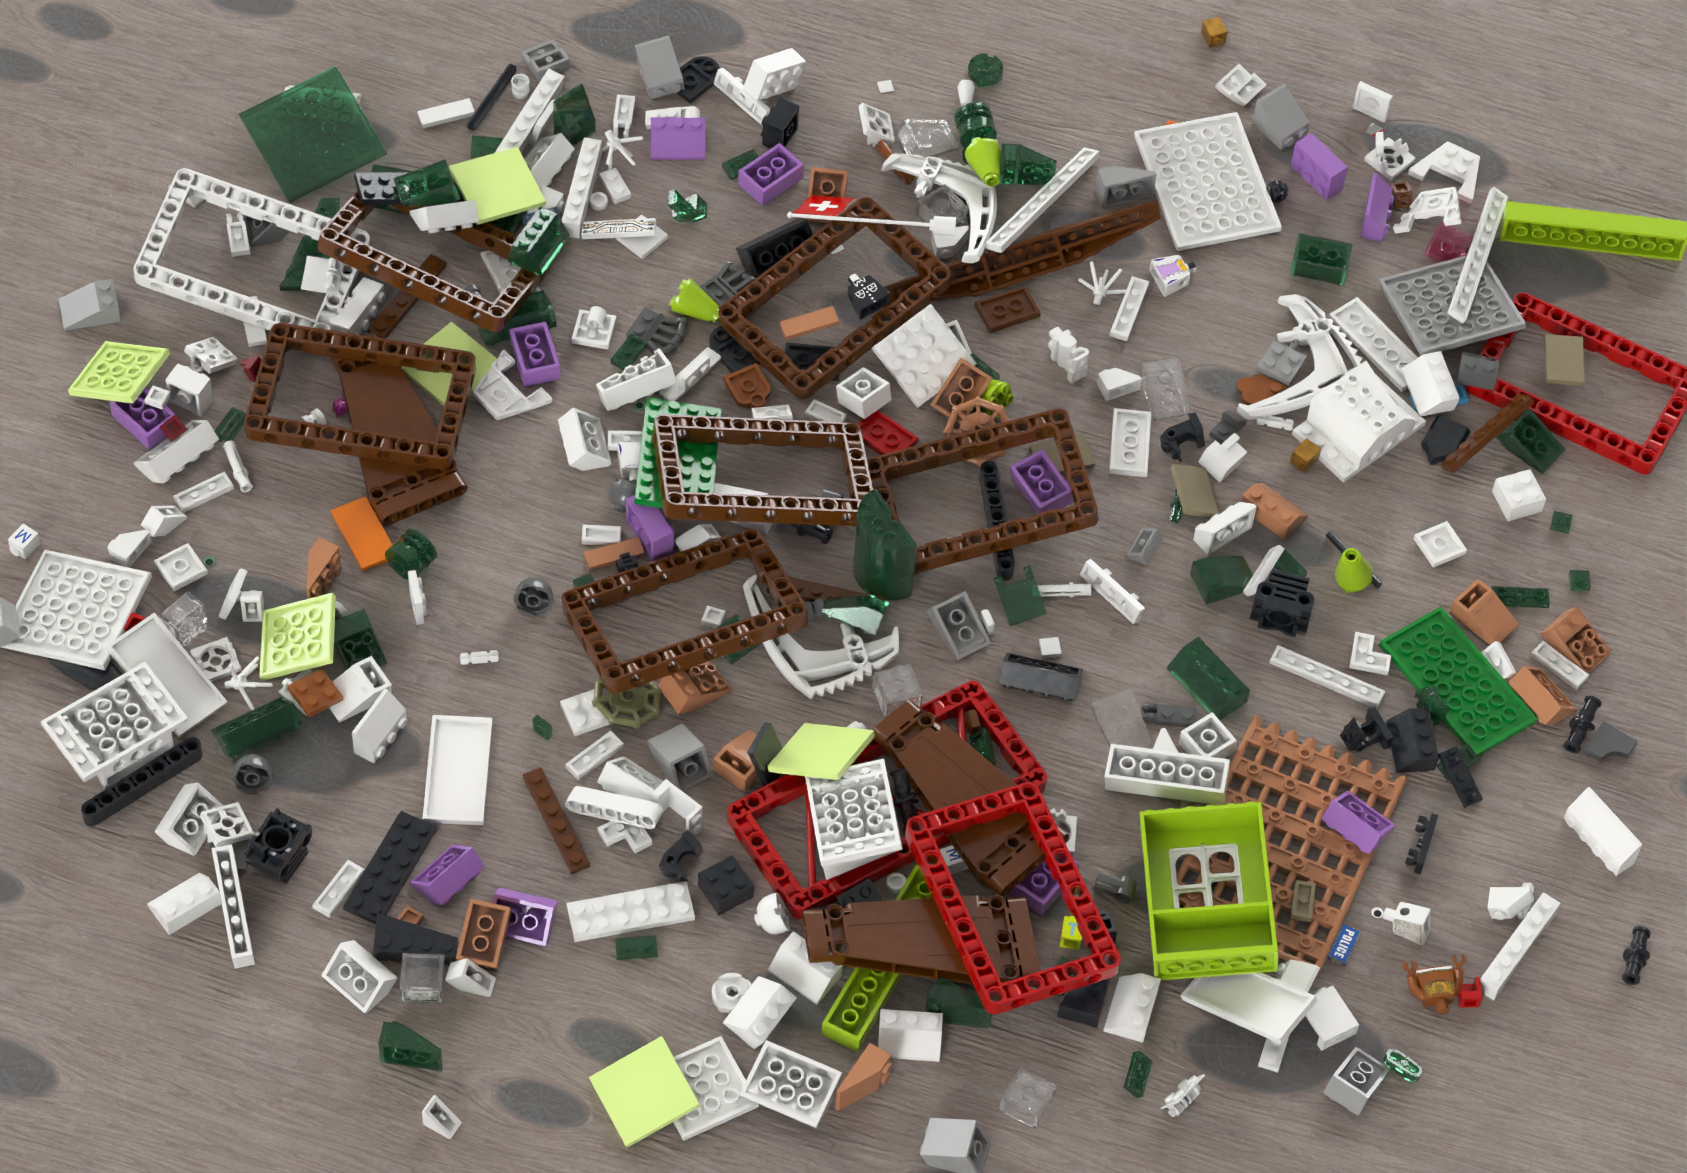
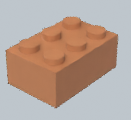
[456,898,512,970]

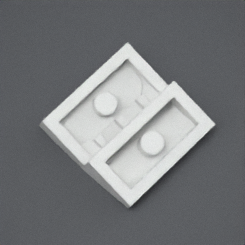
[1215,64,1267,106]

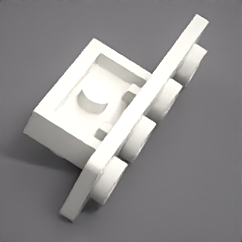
[659,347,721,401]

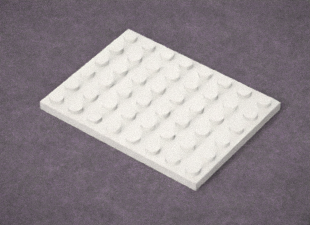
[1134,112,1282,251]

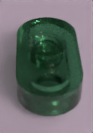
[1383,1049,1423,1082]

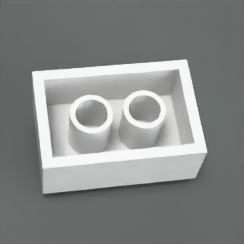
[743,48,806,101]

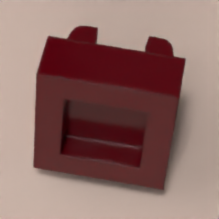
[240,354,261,382]
[159,414,187,442]

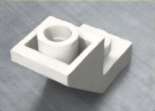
[674,524,722,551]

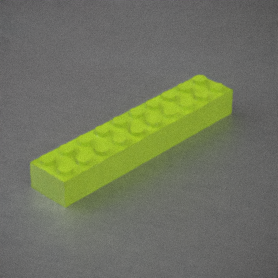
[1500,201,1687,261]
[821,864,948,1053]

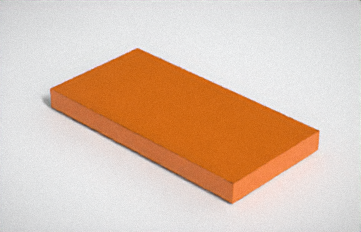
[330,496,398,572]

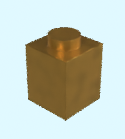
[1201,17,1227,48]
[1290,438,1321,473]

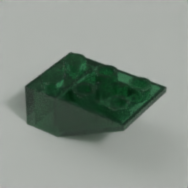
[553,84,596,146]
[999,143,1057,186]
[821,595,889,635]
[334,609,387,670]

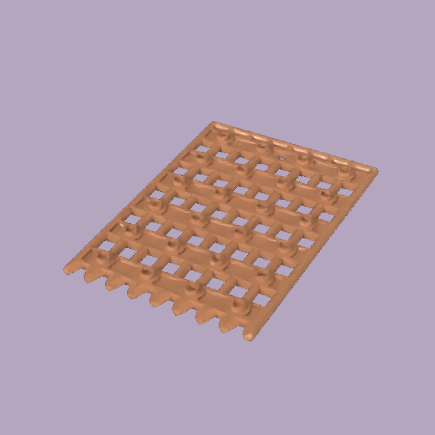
[1176,715,1407,974]

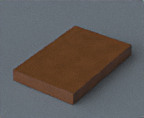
[974,286,1041,333]

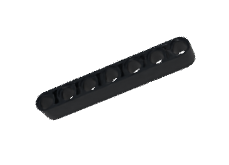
[979,461,1015,581]
[81,737,203,826]

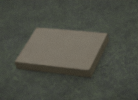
[1545,334,1584,386]
[1029,433,1095,475]
[1171,464,1219,518]

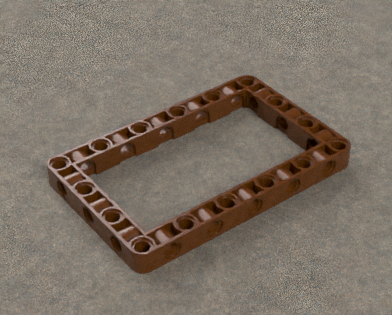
[317,190,553,332]
[718,197,951,400]
[244,323,476,470]
[867,408,1099,577]
[652,414,876,527]
[561,528,808,693]

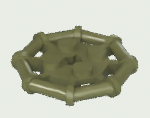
[592,677,663,729]

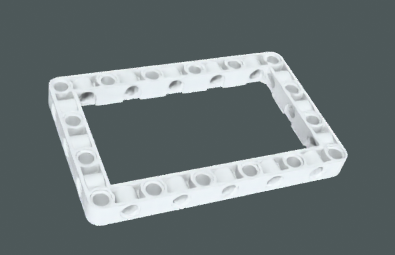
[134,168,370,331]

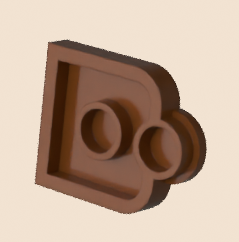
[723,363,771,409]
[1237,374,1288,416]

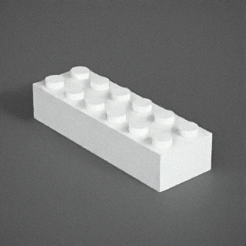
[1105,744,1230,805]

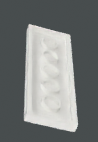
[1328,297,1418,392]
[567,881,695,942]

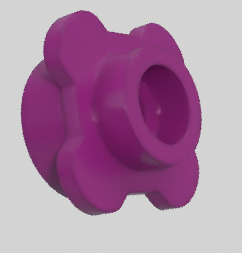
[332,396,347,418]

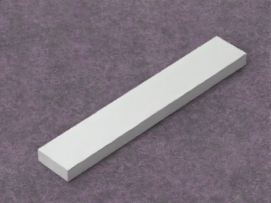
[1269,645,1386,709]

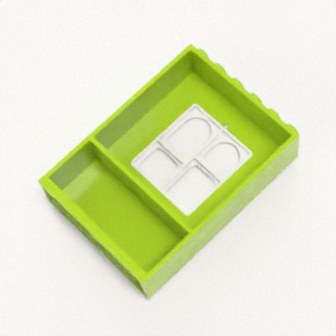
[1139,801,1278,981]

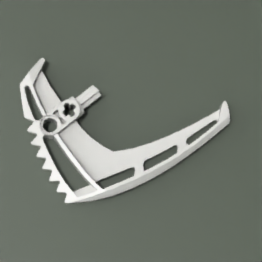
[881,153,997,263]
[1236,294,1362,420]
[743,575,899,699]

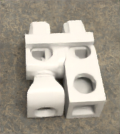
[1048,327,1089,384]

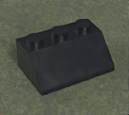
[1386,707,1439,773]

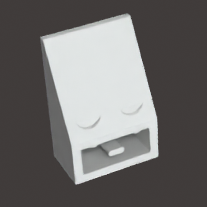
[329,656,392,723]

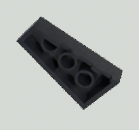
[373,913,458,965]
[1057,945,1119,1028]

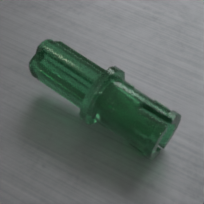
[1169,489,1183,523]

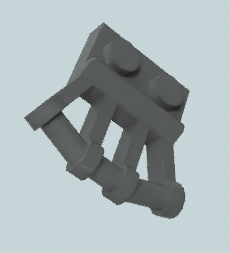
[700,260,758,307]
[626,307,688,357]

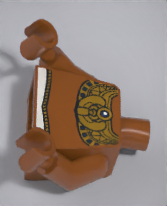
[1402,954,1466,1014]

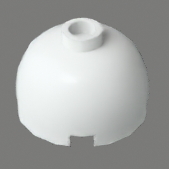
[754,893,790,935]

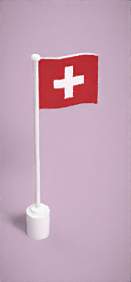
[787,195,956,236]

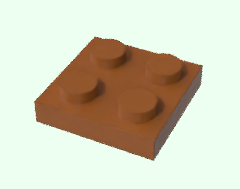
[288,668,343,718]

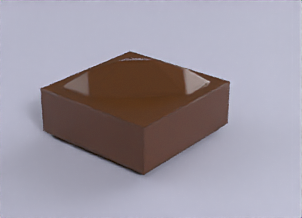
[966,709,980,737]

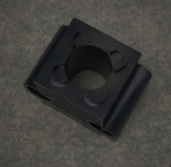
[1250,569,1314,637]
[243,808,312,884]

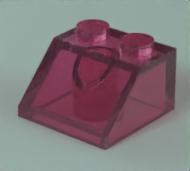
[1424,221,1474,262]

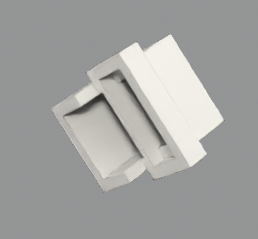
[1198,433,1247,483]

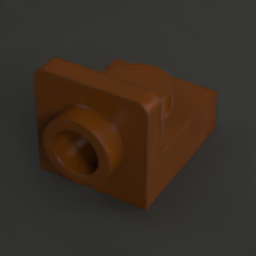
[1390,182,1413,209]

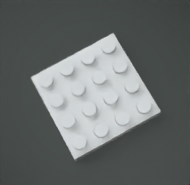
[872,304,976,408]
[673,1036,759,1141]

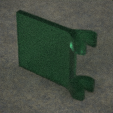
[994,565,1047,626]

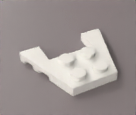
[1408,142,1480,204]
[1393,187,1461,234]
[473,350,552,421]

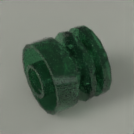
[954,102,997,149]
[385,529,437,580]

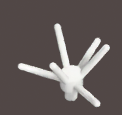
[602,130,643,170]
[1078,261,1126,305]
[224,656,273,710]

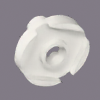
[712,973,752,1013]

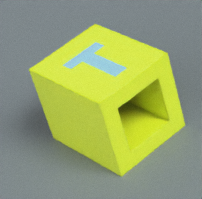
[1059,916,1082,950]

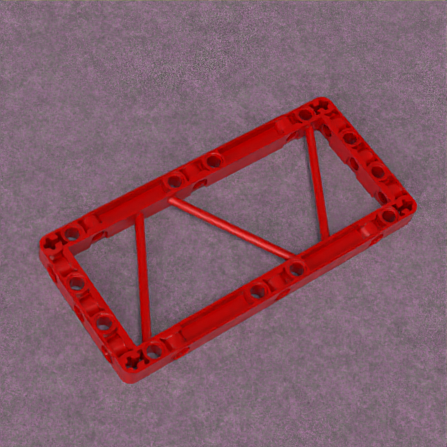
[727,681,1047,919]

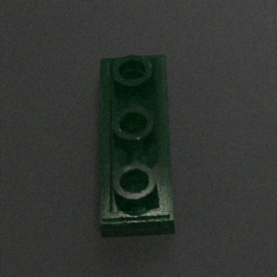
[1491,586,1550,608]

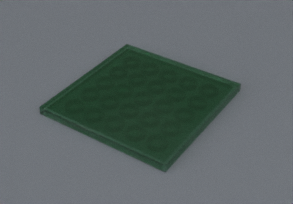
[239,66,387,203]

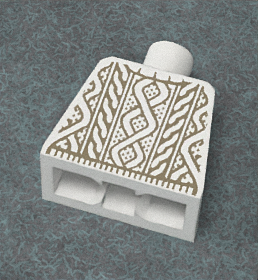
[1383,902,1431,946]

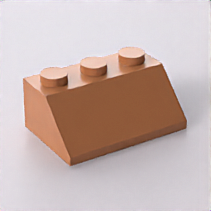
[930,358,992,425]
[1241,483,1308,540]
[1508,666,1578,725]

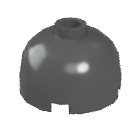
[609,478,636,513]
[514,577,553,617]
[232,754,273,795]

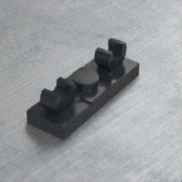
[1438,746,1483,808]
[1405,813,1438,874]

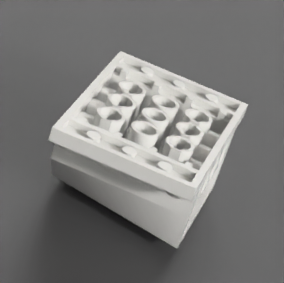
[1292,361,1426,483]
[41,662,188,790]
[805,759,903,880]

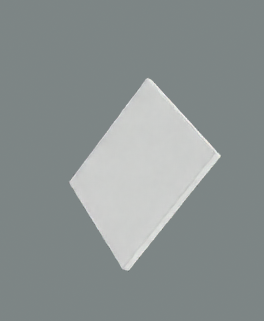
[2,550,152,670]

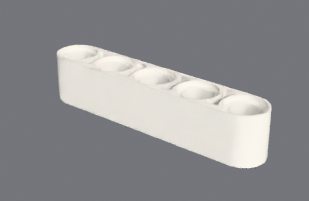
[565,786,663,829]

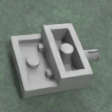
[521,39,570,81]
[1256,339,1307,386]

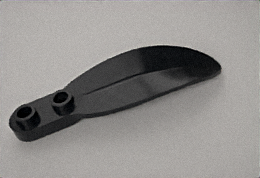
[47,658,123,690]

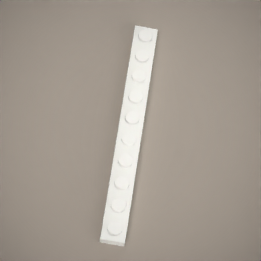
[986,147,1100,253]
[1448,187,1508,323]

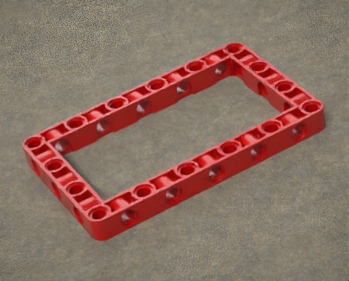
[1465,292,1687,475]
[905,782,1121,1014]

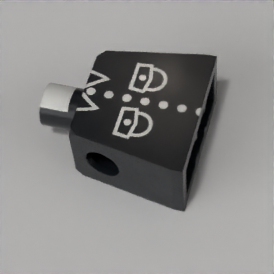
[848,274,890,320]

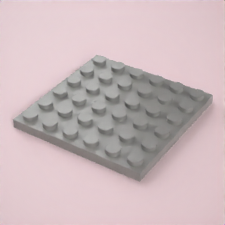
[1379,255,1526,356]

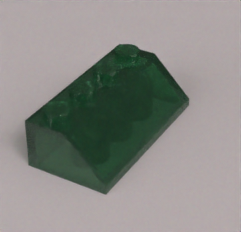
[508,207,570,276]
[477,290,557,346]
[1167,637,1250,720]
[211,696,302,758]

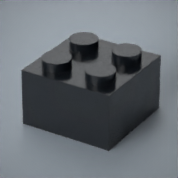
[761,97,799,149]
[698,855,754,915]

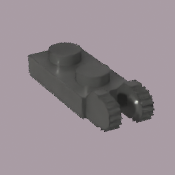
[1141,702,1197,727]

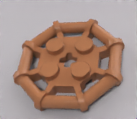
[943,396,1009,467]

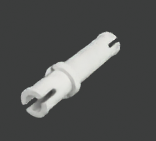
[223,441,253,492]
[1032,582,1091,598]

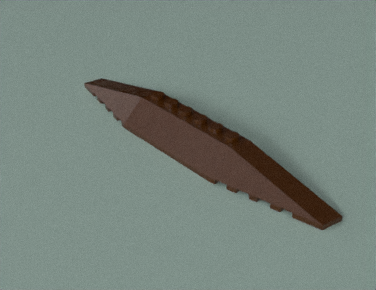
[883,200,1161,305]

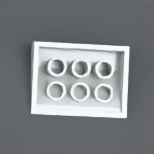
[740,1040,842,1128]

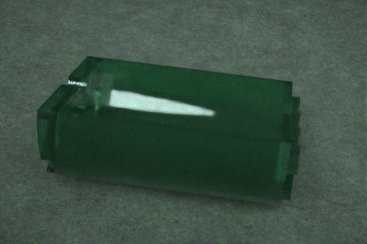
[853,488,917,600]

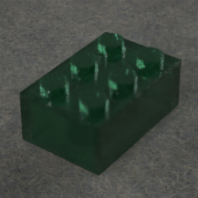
[1290,233,1353,285]

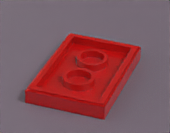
[858,410,919,455]

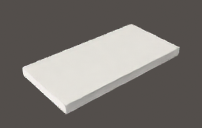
[106,613,227,738]
[422,715,492,825]
[1181,973,1317,1044]

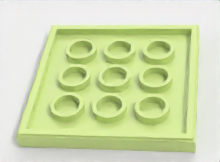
[449,147,546,225]
[401,322,497,406]
[68,341,170,403]
[260,593,336,681]
[767,723,875,780]
[589,1036,700,1148]

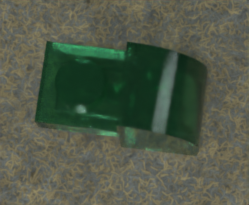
[667,189,707,223]

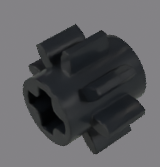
[1266,180,1289,203]
[616,552,638,573]

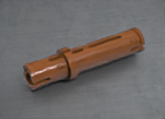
[875,140,915,185]

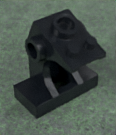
[1160,412,1205,462]
[1340,706,1394,752]
[659,829,703,882]

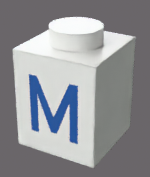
[8,524,40,559]
[940,845,969,874]

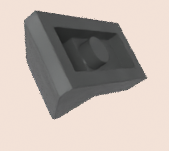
[1209,411,1247,444]

